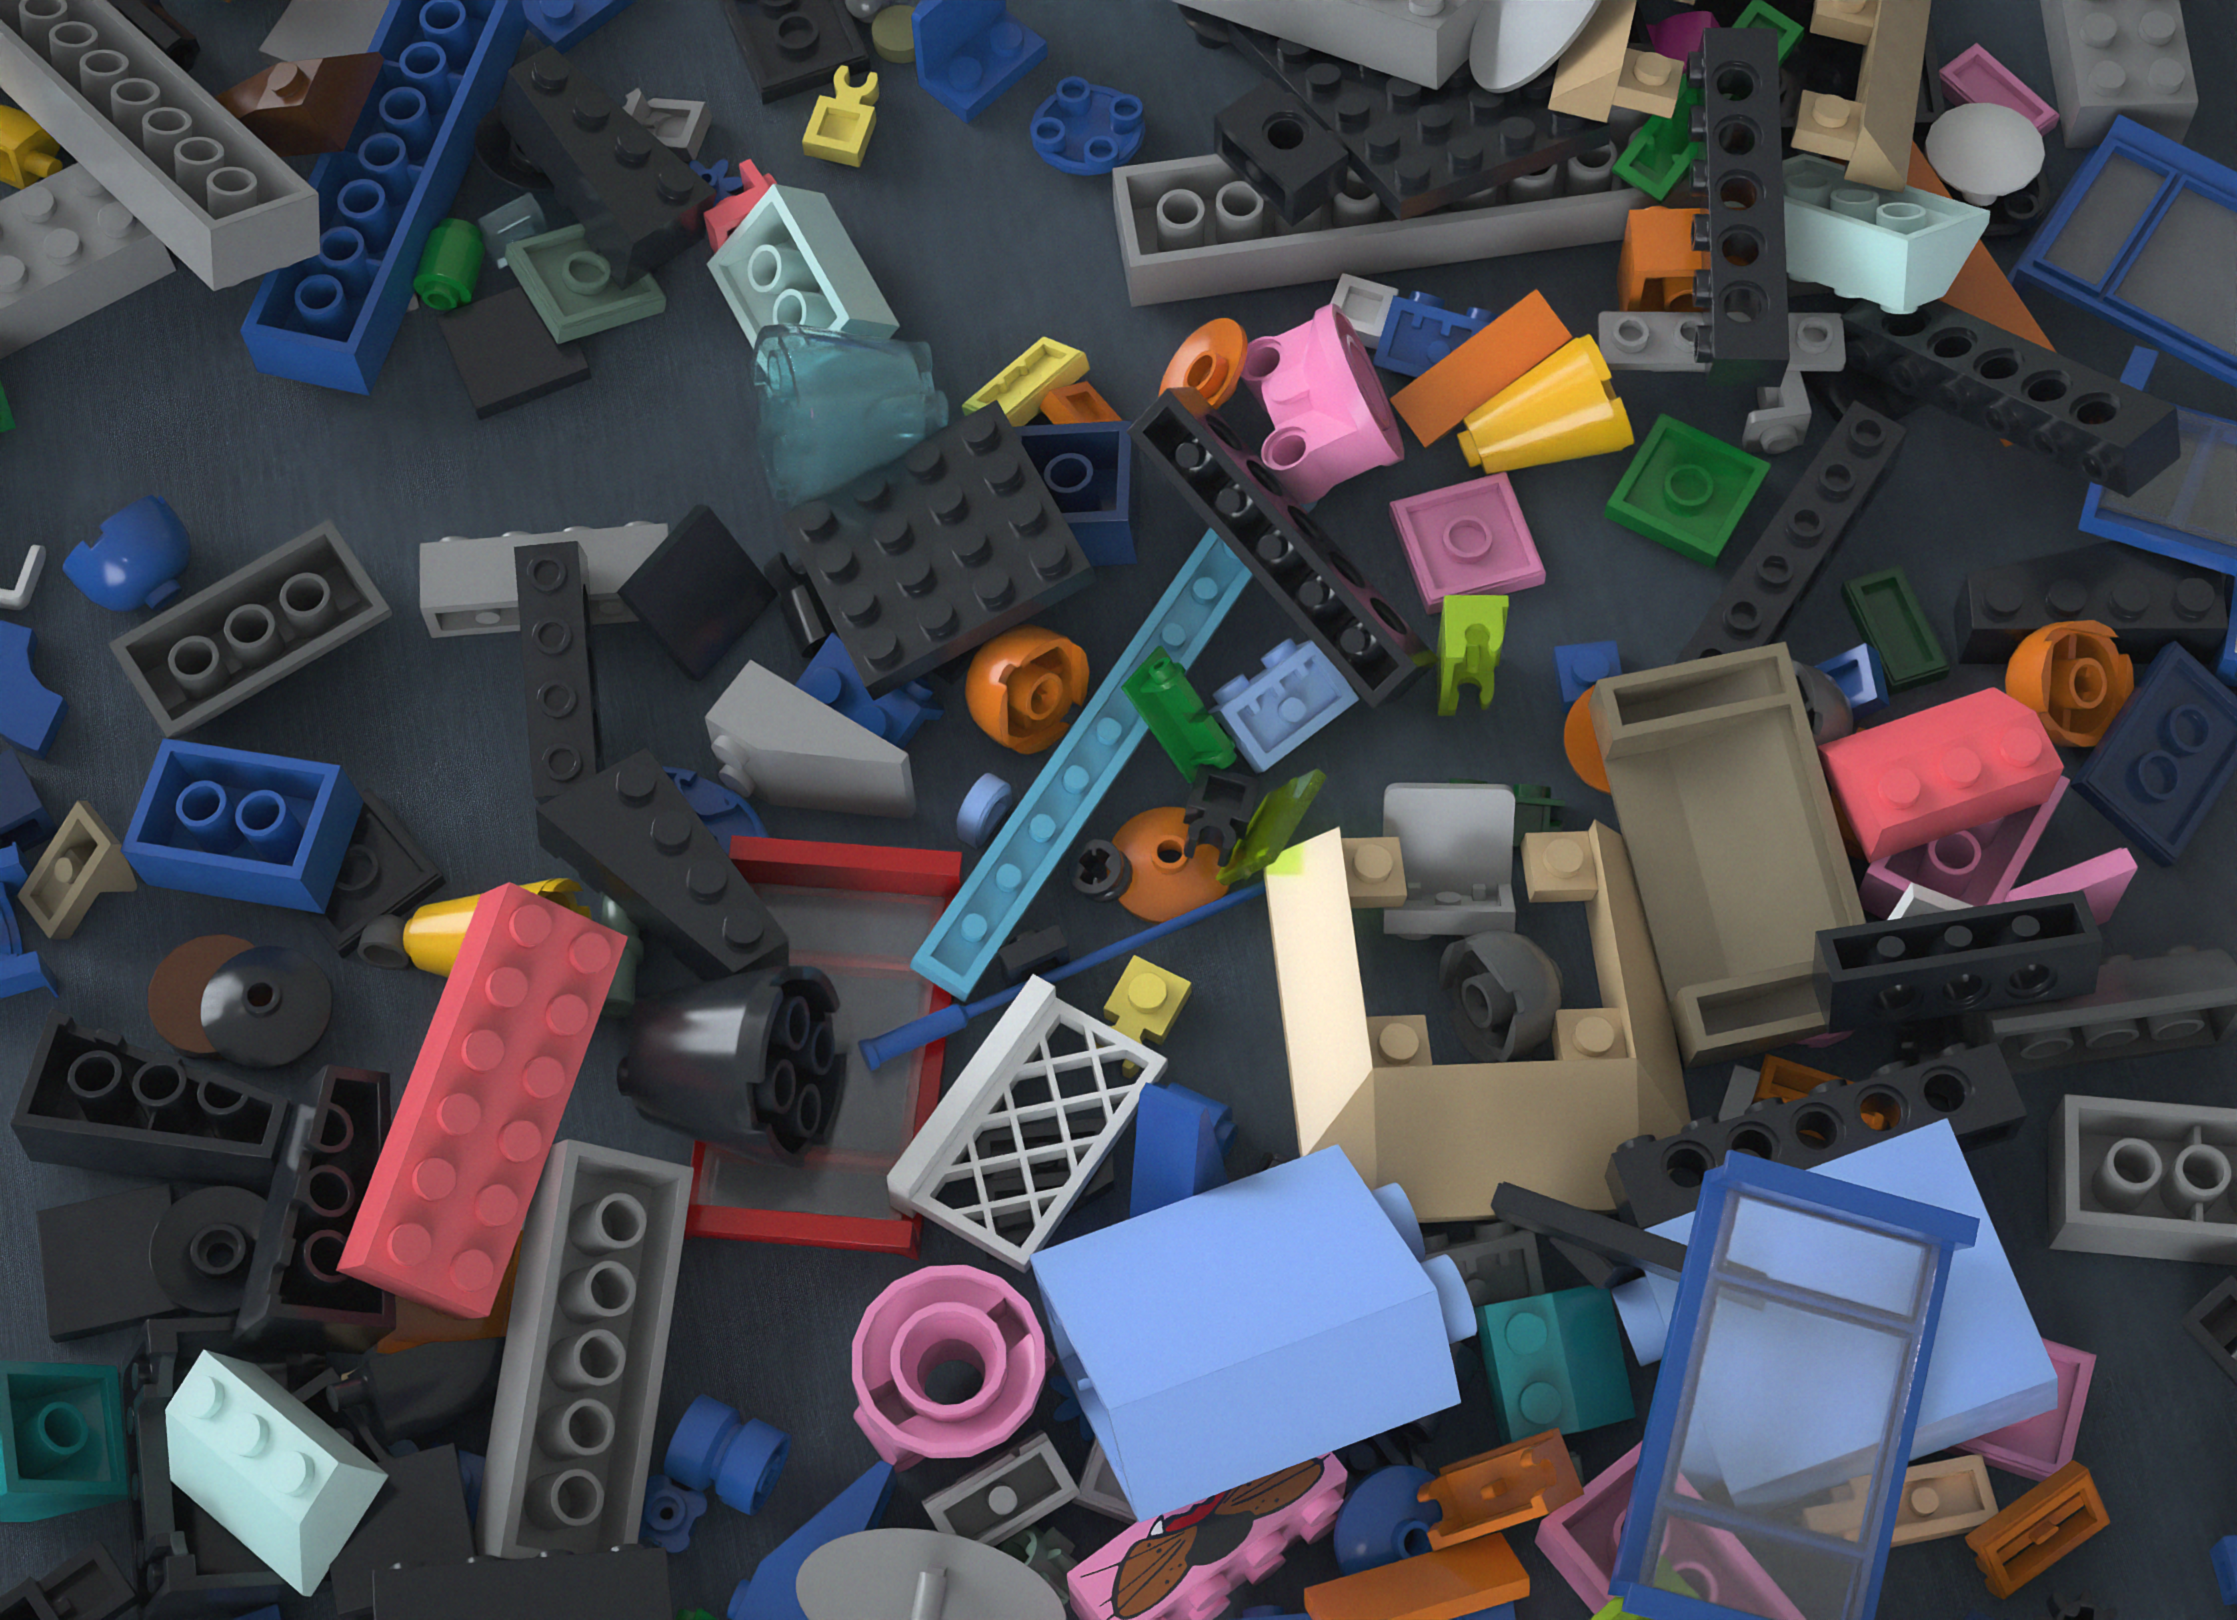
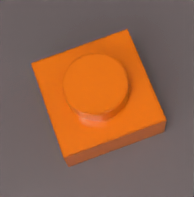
[1039,381,1123,424]

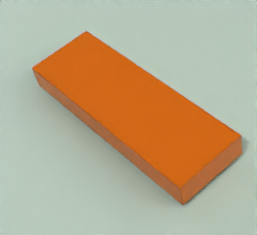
[1389,289,1573,450]
[1304,1532,1530,1620]

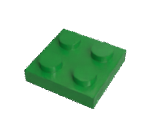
[1604,413,1772,570]

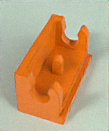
[1417,1427,1585,1551]

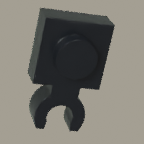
[1183,763,1261,867]

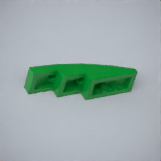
[1612,0,1804,205]

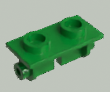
[1121,646,1237,783]

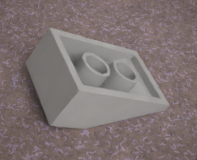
[705,659,917,819]

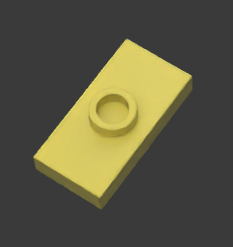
[962,337,1090,427]

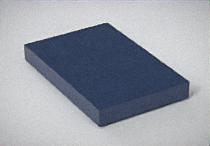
[2069,641,2237,868]

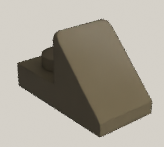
[17,800,138,939]

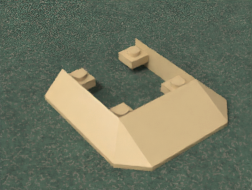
[1548,0,1931,193]
[1263,819,1691,1223]

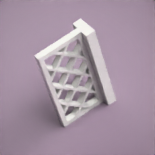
[887,974,1168,1274]

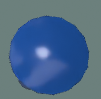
[1030,76,1146,176]

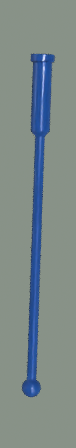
[858,880,1266,1071]

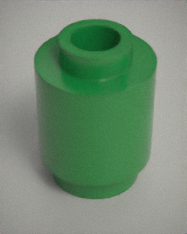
[413,218,486,311]

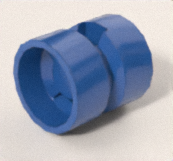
[663,1394,792,1516]

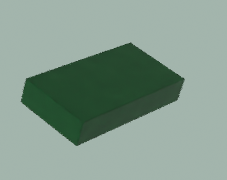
[1840,564,1951,696]

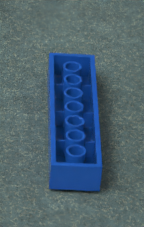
[240,0,529,396]

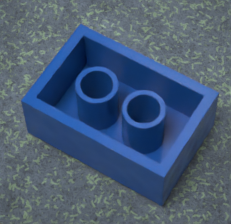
[120,738,364,914]

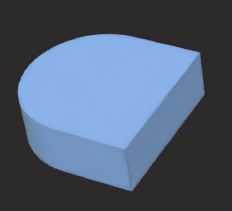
[956,773,1013,849]

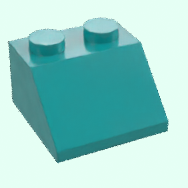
[1473,1285,1636,1444]
[0,1360,128,1522]

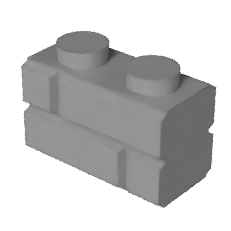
[921,1429,1081,1547]

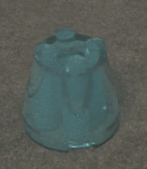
[751,323,949,510]

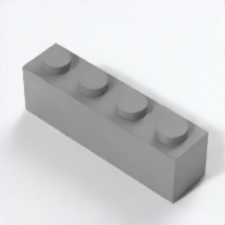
[420,521,670,638]

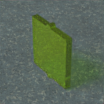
[1215,768,1327,886]

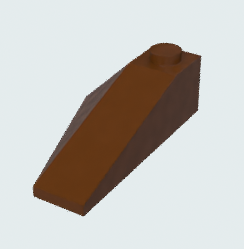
[214,51,385,157]

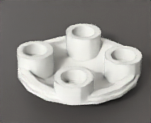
[1923,103,2045,206]

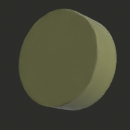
[872,5,916,63]

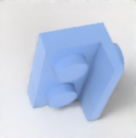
[1208,638,1359,774]

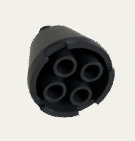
[617,965,847,1169]

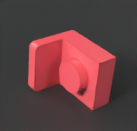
[704,159,777,253]

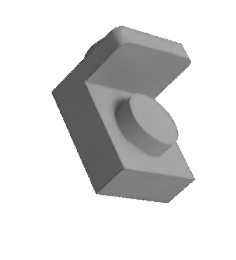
[1742,371,1812,454]

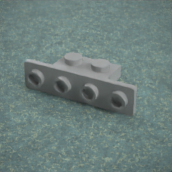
[1597,311,1846,372]

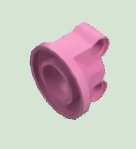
[1240,303,1405,504]
[852,1265,1055,1473]

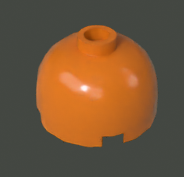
[2005,620,2134,747]
[965,624,1090,755]

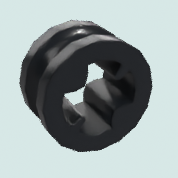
[1068,839,1133,903]

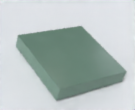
[505,223,667,344]

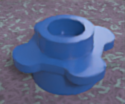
[638,1474,708,1555]

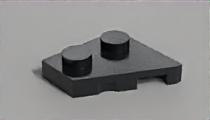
[976,1117,1115,1260]

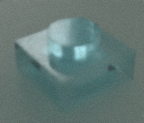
[478,192,548,269]

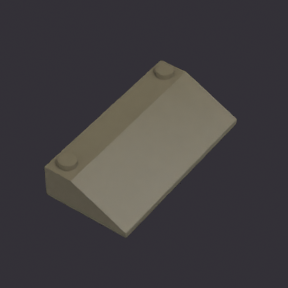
[1588,642,1866,1070]

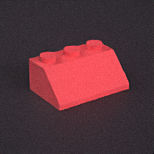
[1817,687,2064,863]

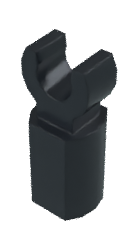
[764,552,838,658]

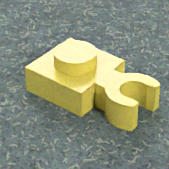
[802,65,879,167]
[1095,955,1192,1079]

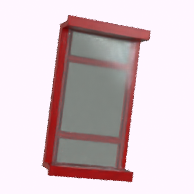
[683,835,964,1261]

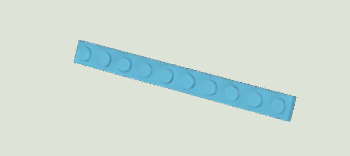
[910,527,1254,1002]

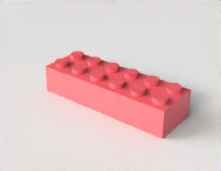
[336,882,628,1321]

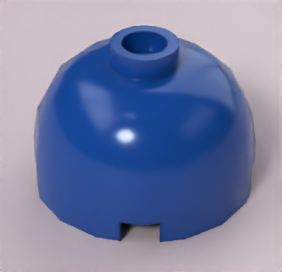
[62,494,192,612]

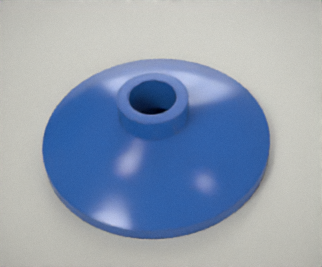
[1334,1464,1456,1577]

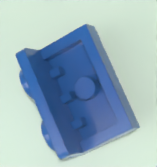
[795,632,946,751]

